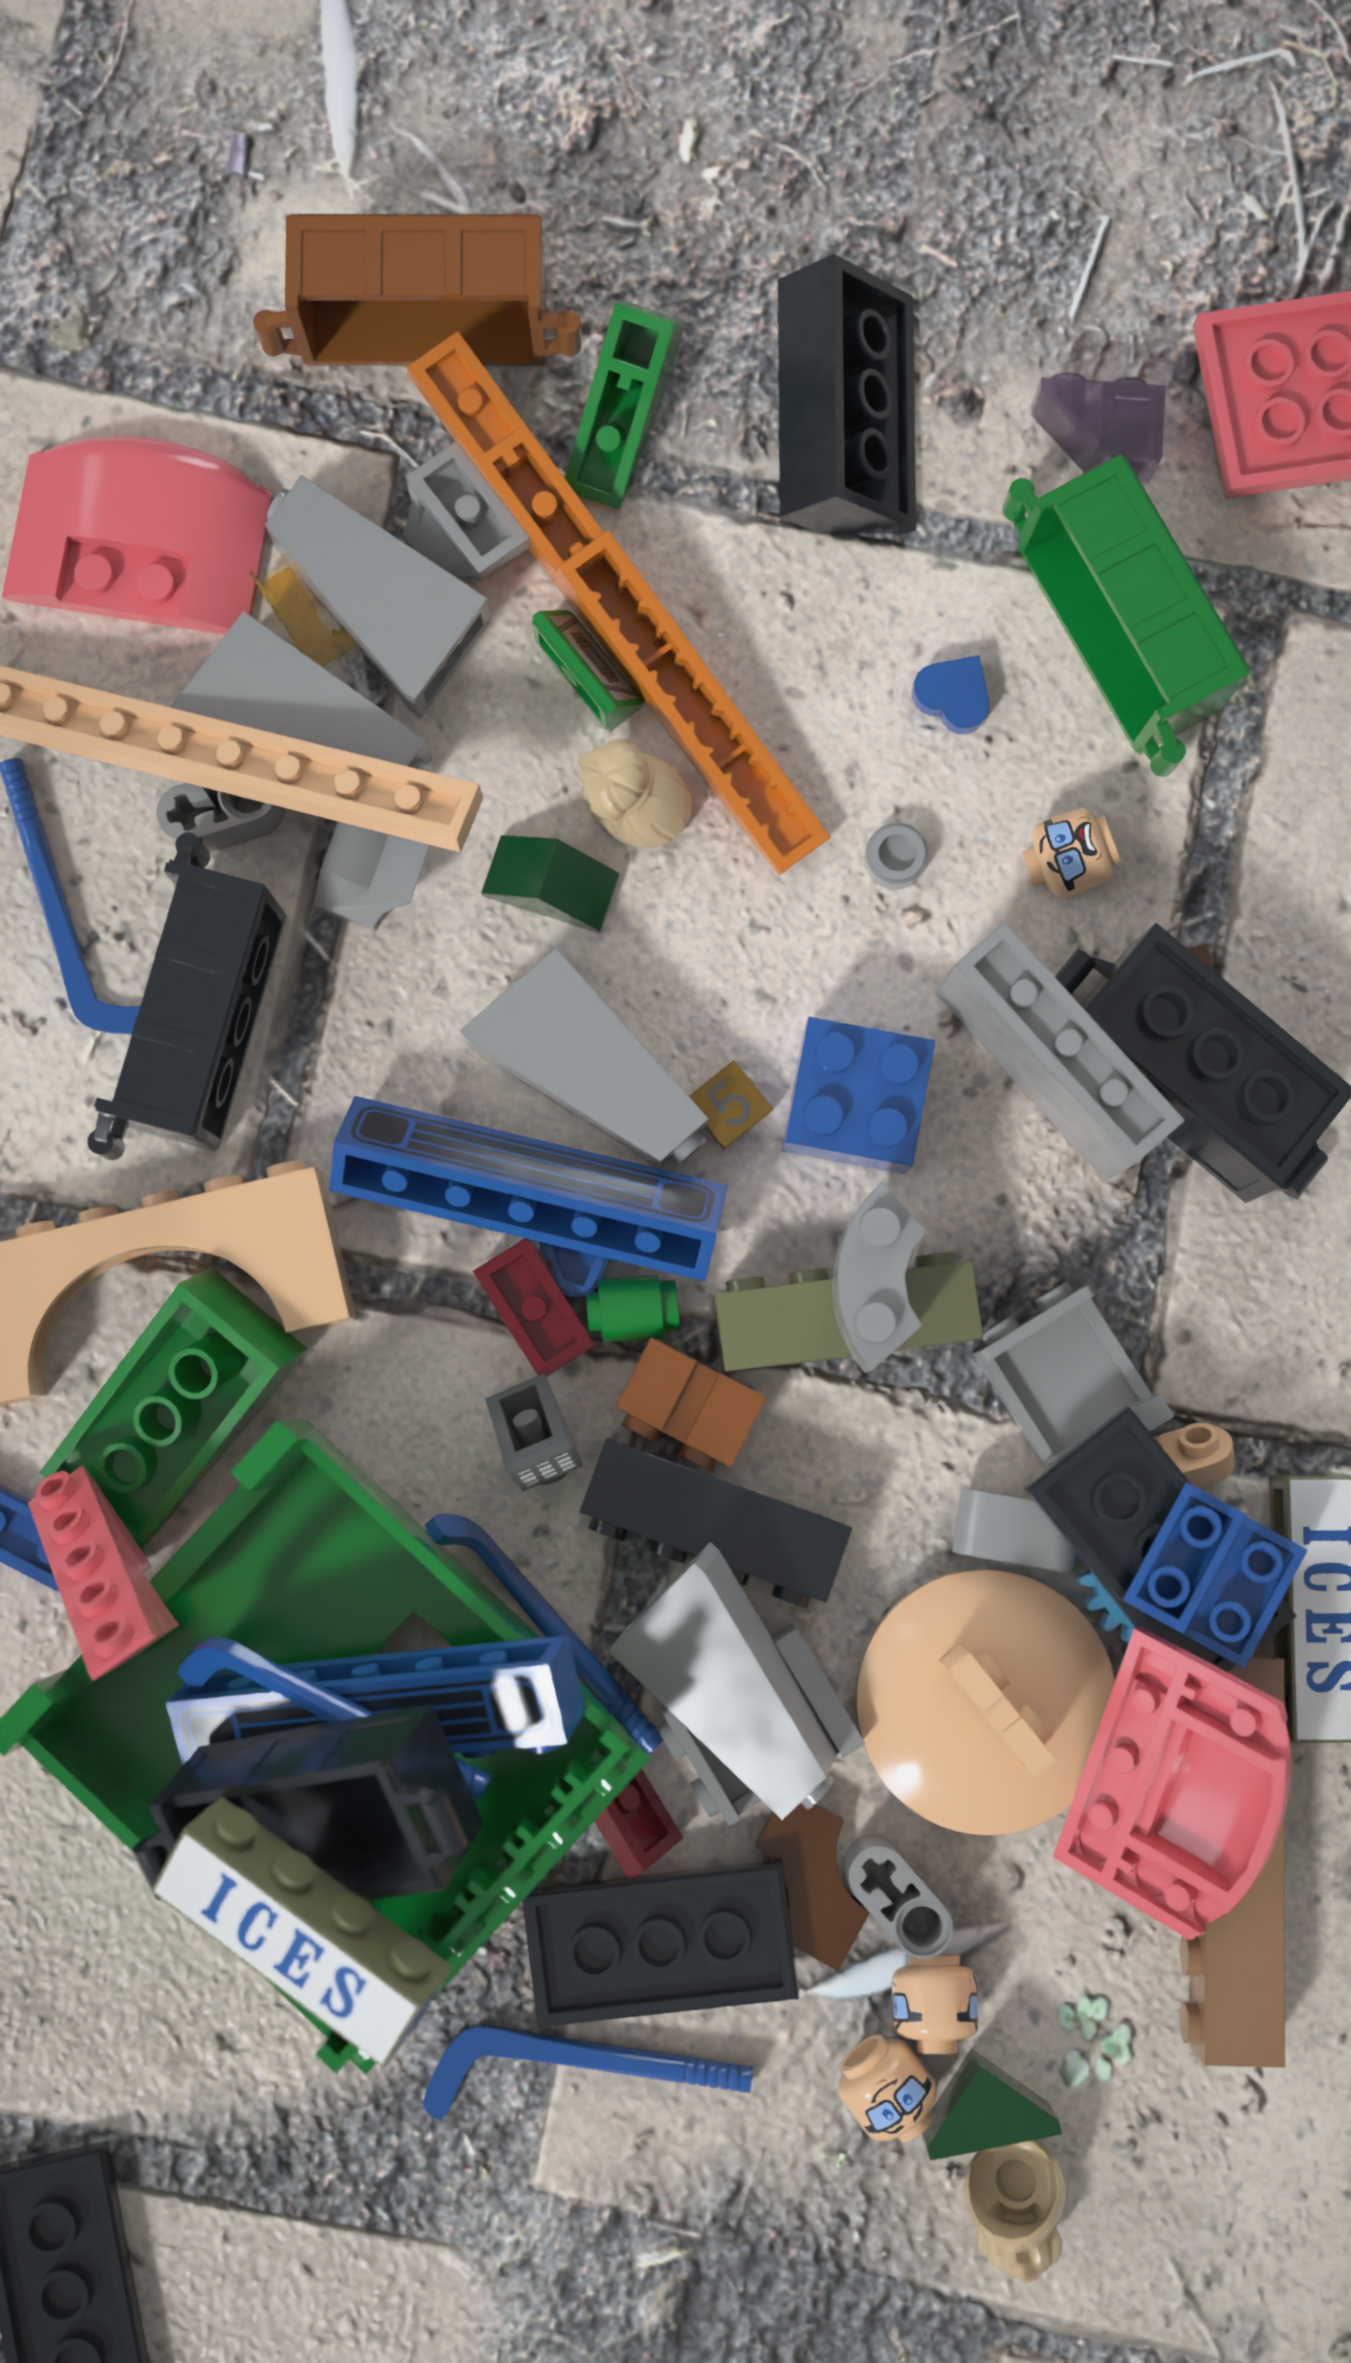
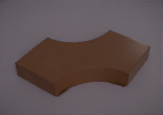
[755,1803,870,1971]

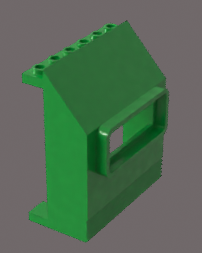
[0,1420,651,2075]

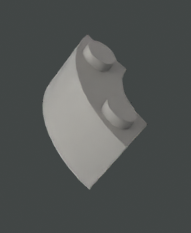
[832,1181,926,1373]

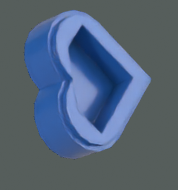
[912,655,989,734]
[539,1242,610,1299]

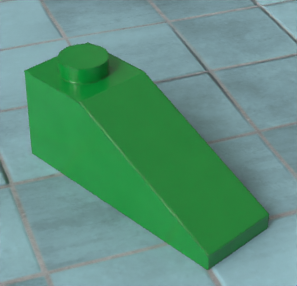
[565,301,686,509]

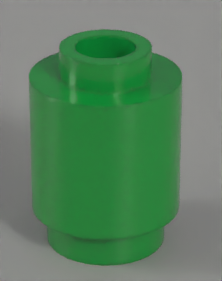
[586,1274,680,1343]

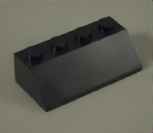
[777,254,916,534]

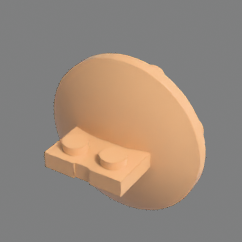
[855,1569,1115,1835]

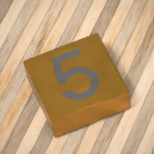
[689,1060,774,1150]

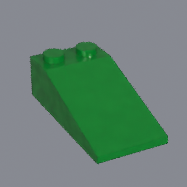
[39,1267,308,1551]

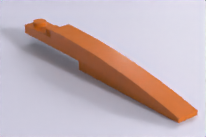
[407,331,831,876]

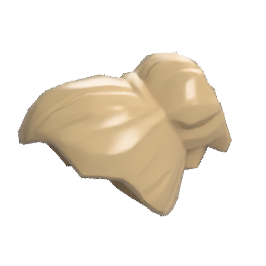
[578,739,692,849]
[965,2140,1066,2284]

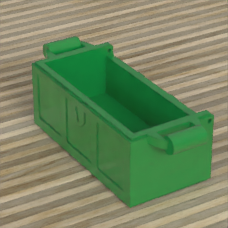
[1002,454,1250,777]

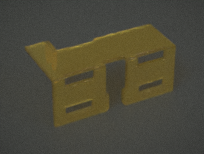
[249,566,356,667]

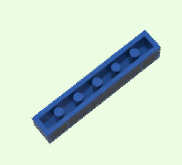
[329,1096,728,1281]
[165,1635,585,1766]

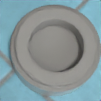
[864,823,928,889]

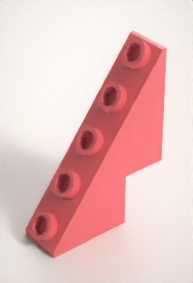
[28,1465,179,1680]

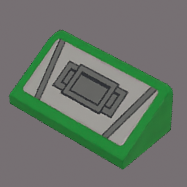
[532,610,644,731]

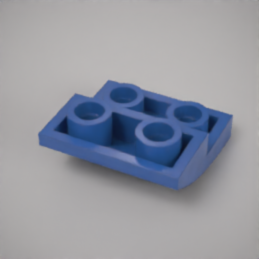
[1123,1482,1308,1669]

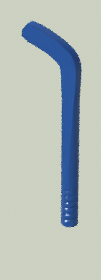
[0,758,140,1035]
[424,1514,664,1755]
[178,1637,492,1801]
[422,2024,753,2120]

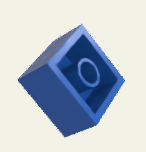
[781,1016,935,1175]

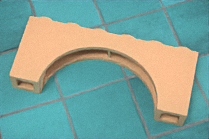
[0,1160,357,1407]

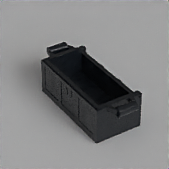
[87,832,287,1160]
[1054,923,1351,1203]
[132,1704,485,1901]

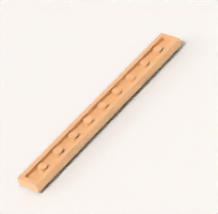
[0,666,483,853]

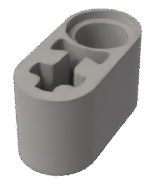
[156,783,285,853]
[951,1488,1076,1573]
[843,1835,953,1959]

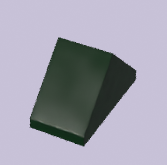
[481,835,619,934]
[921,2049,1062,2161]

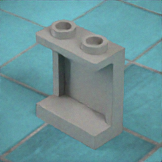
[972,1281,1174,1470]
[657,1624,865,1827]

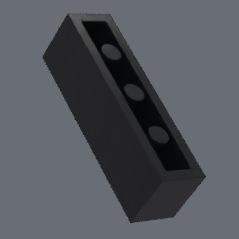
[579,1438,852,1608]

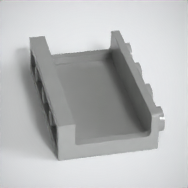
[936,922,1185,1181]

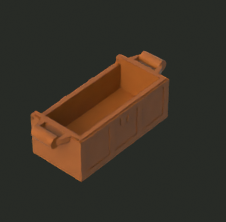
[253,214,582,366]

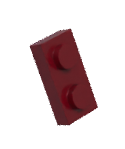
[473,1238,596,1377]
[594,1769,684,1878]

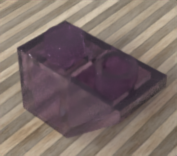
[1031,372,1166,482]

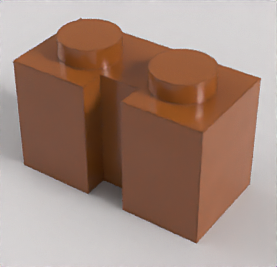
[615,1338,767,1472]

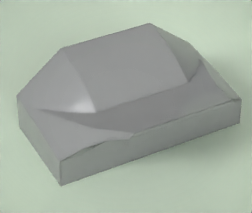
[402,441,531,580]
[313,822,430,931]

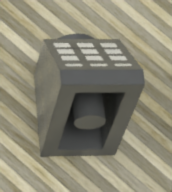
[485,1373,583,1492]

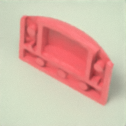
[2,436,273,635]
[1053,1626,1291,1940]

